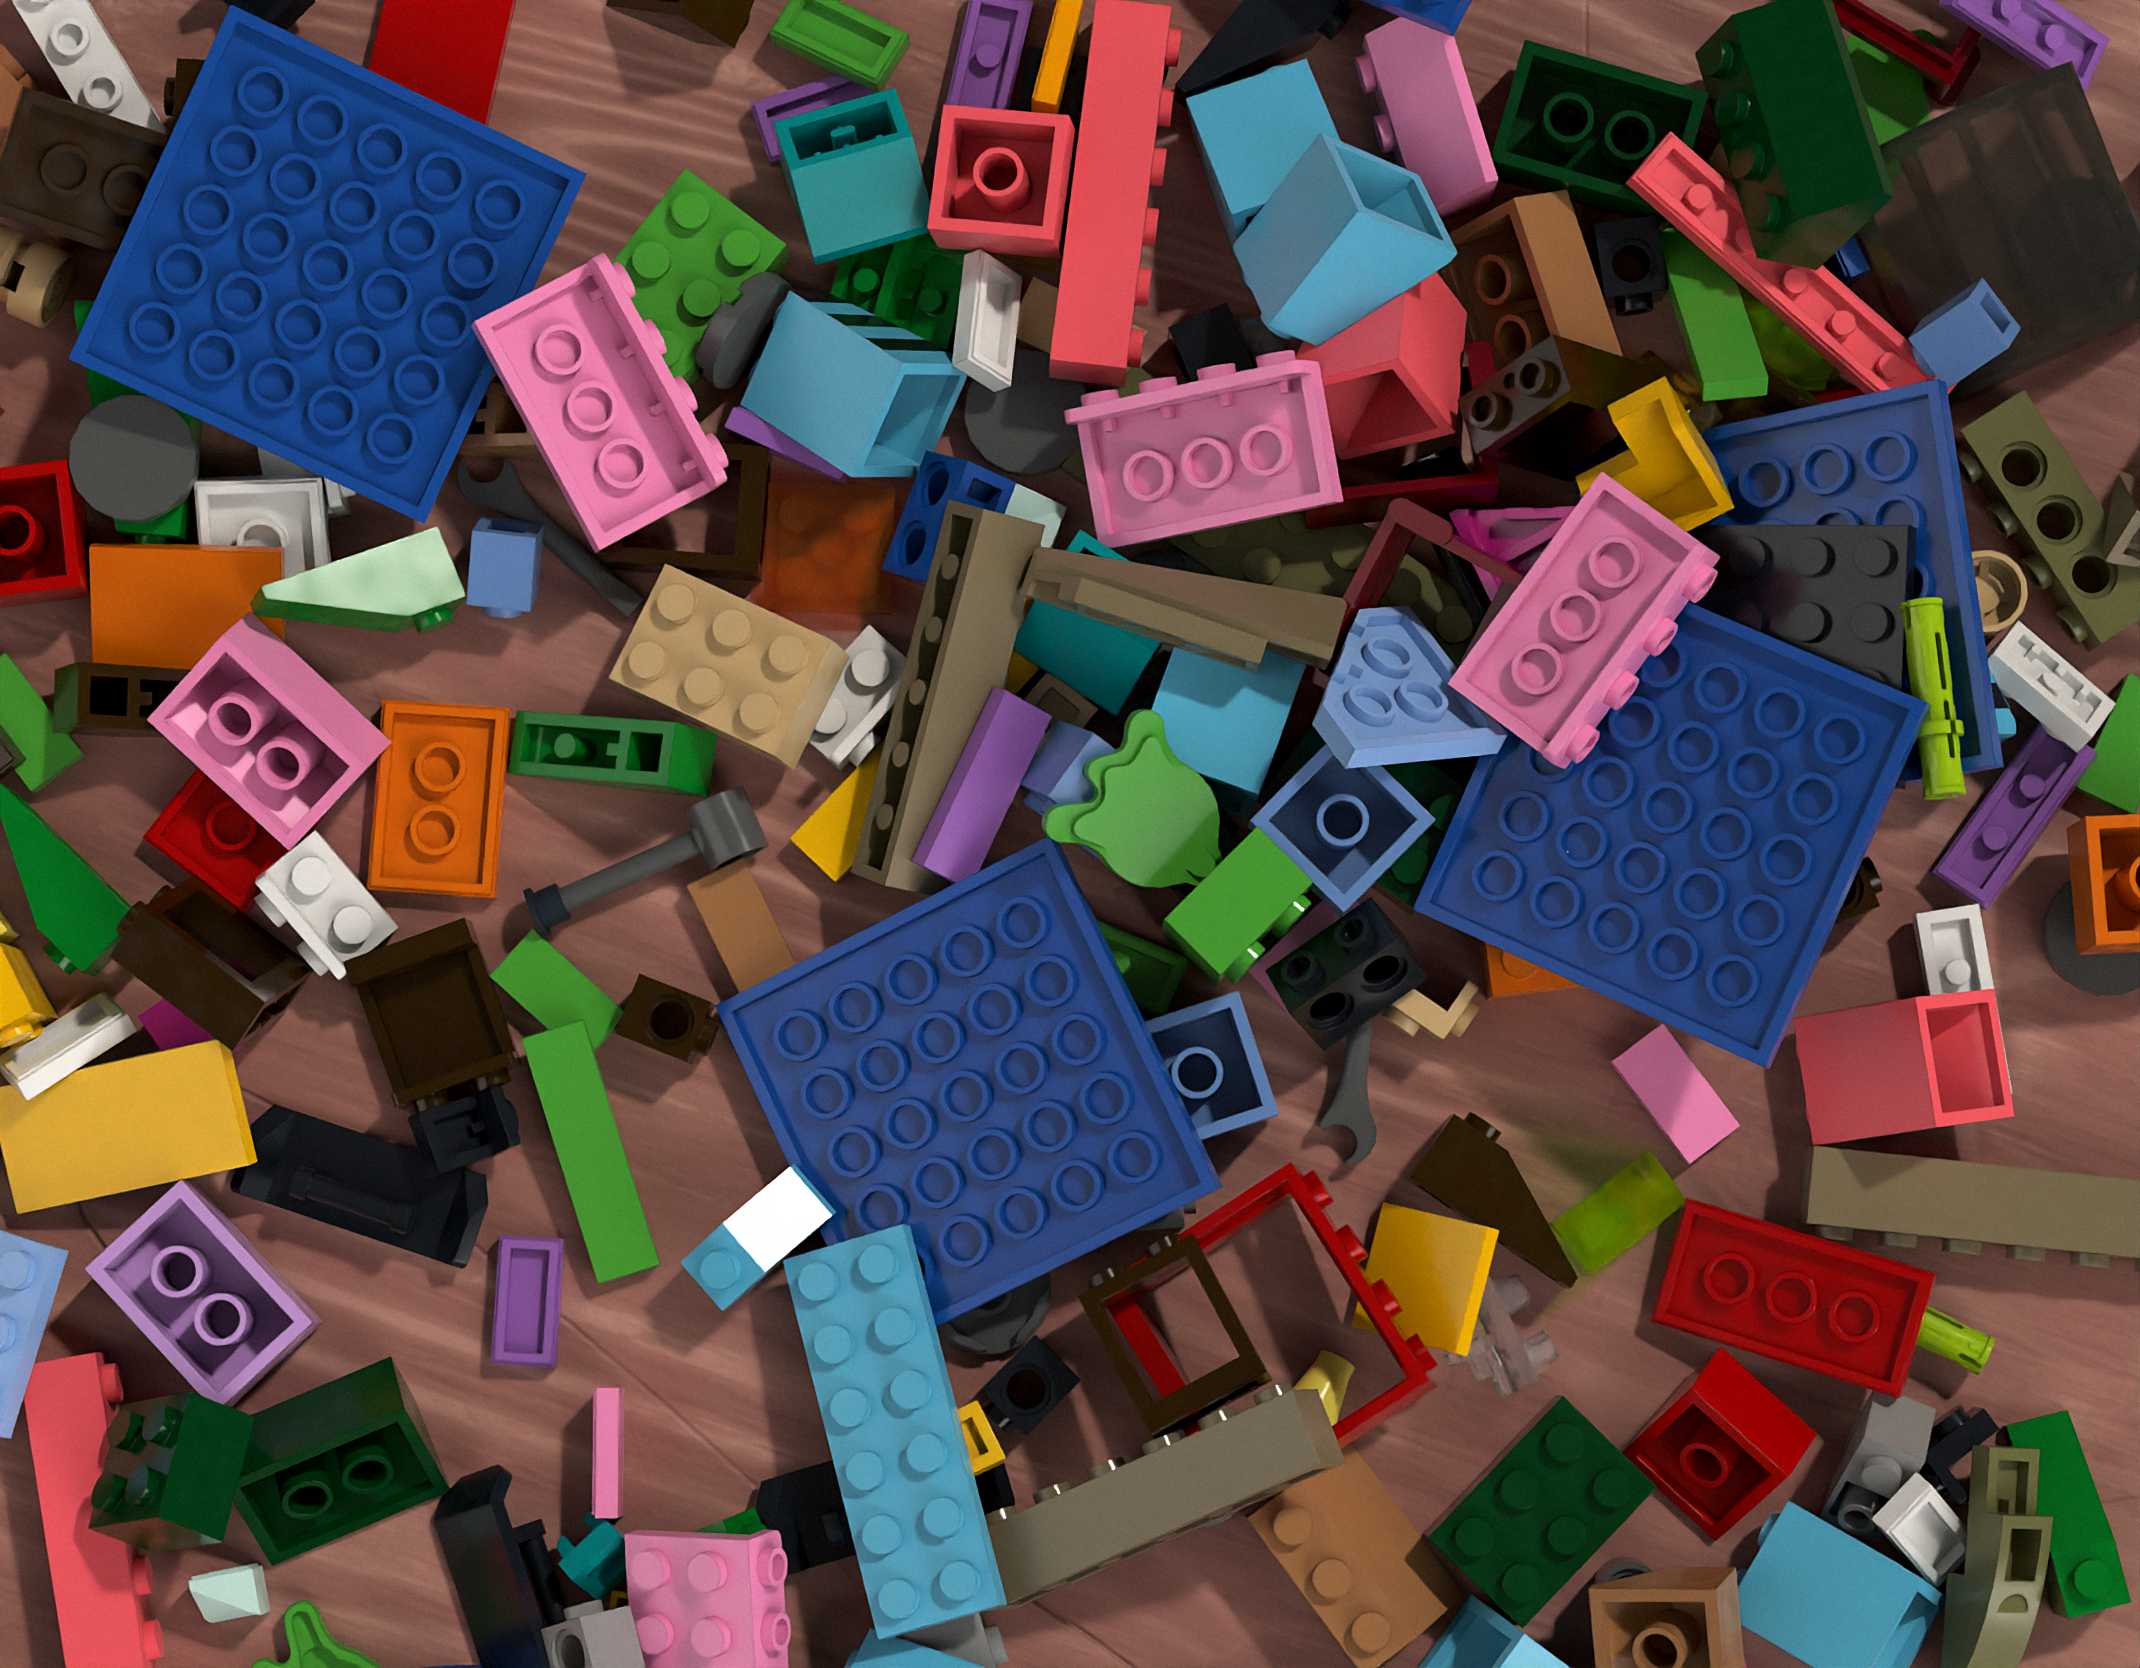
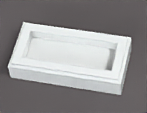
[952,249,1023,392]
[0,992,137,1101]
[1871,1472,1967,1589]

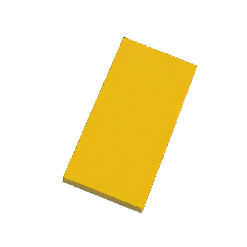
[0,1039,258,1214]

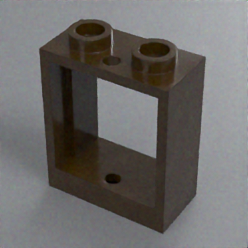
[1457,334,1653,482]
[598,443,772,582]
[110,876,314,1051]
[1077,1233,1272,1439]

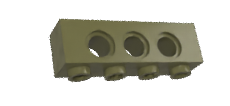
[1954,390,2140,652]

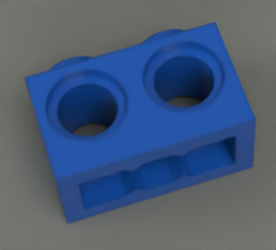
[881,450,1017,588]

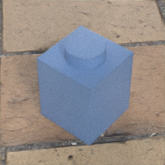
[1908,277,2021,389]
[466,516,545,618]

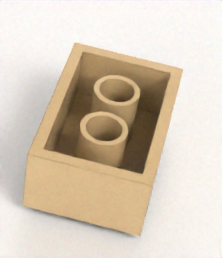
[609,563,850,770]

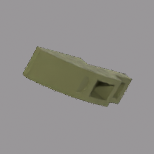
[1941,1445,2053,1668]

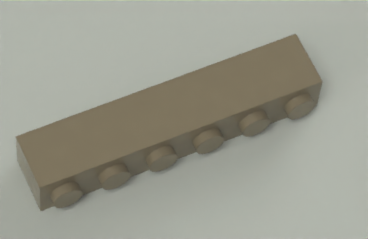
[851,499,1045,895]
[1798,1146,2140,1272]
[984,1382,1346,1612]

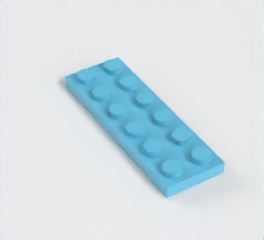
[783,1224,1007,1640]

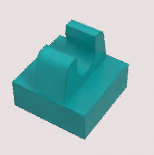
[557,1512,627,1600]

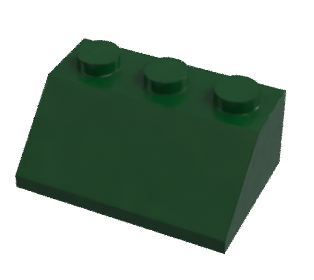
[233,1356,451,1566]

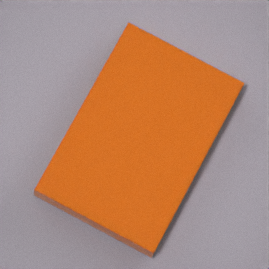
[89,542,286,670]
[367,699,512,900]

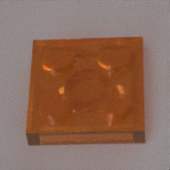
[764,483,896,616]

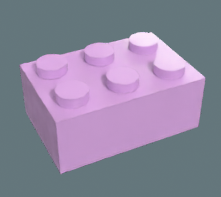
[85,1180,323,1408]

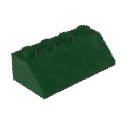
[1695,0,1895,270]

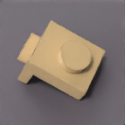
[1381,980,1481,1043]

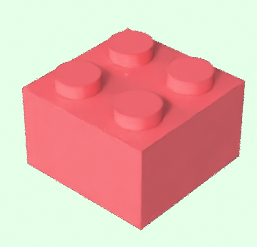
[927,104,1078,259]

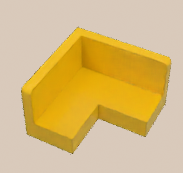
[1575,376,1735,532]

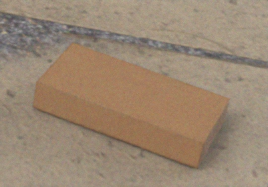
[686,857,797,993]

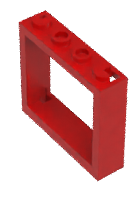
[1107,1162,1438,1513]

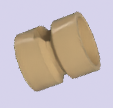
[0,222,75,329]
[1972,550,2028,641]

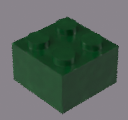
[88,1391,255,1553]

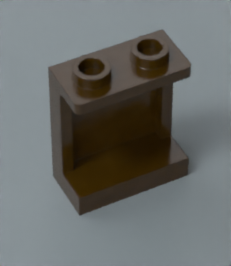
[343,917,523,1114]

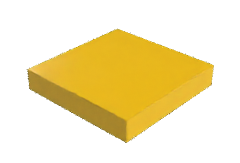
[1351,1202,1499,1356]

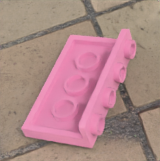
[471,253,729,553]
[1064,350,1344,550]
[1447,471,1720,769]
[624,1529,791,1668]

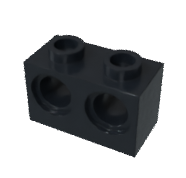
[1265,897,1429,1051]

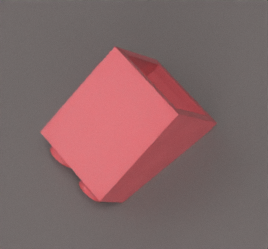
[1295,272,1467,461]
[1793,989,2015,1146]

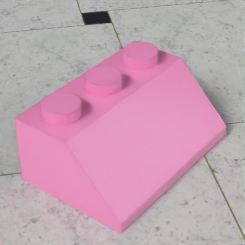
[1355,17,1498,220]
[147,611,392,851]

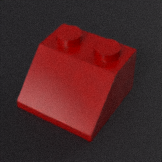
[1622,1347,1817,1541]

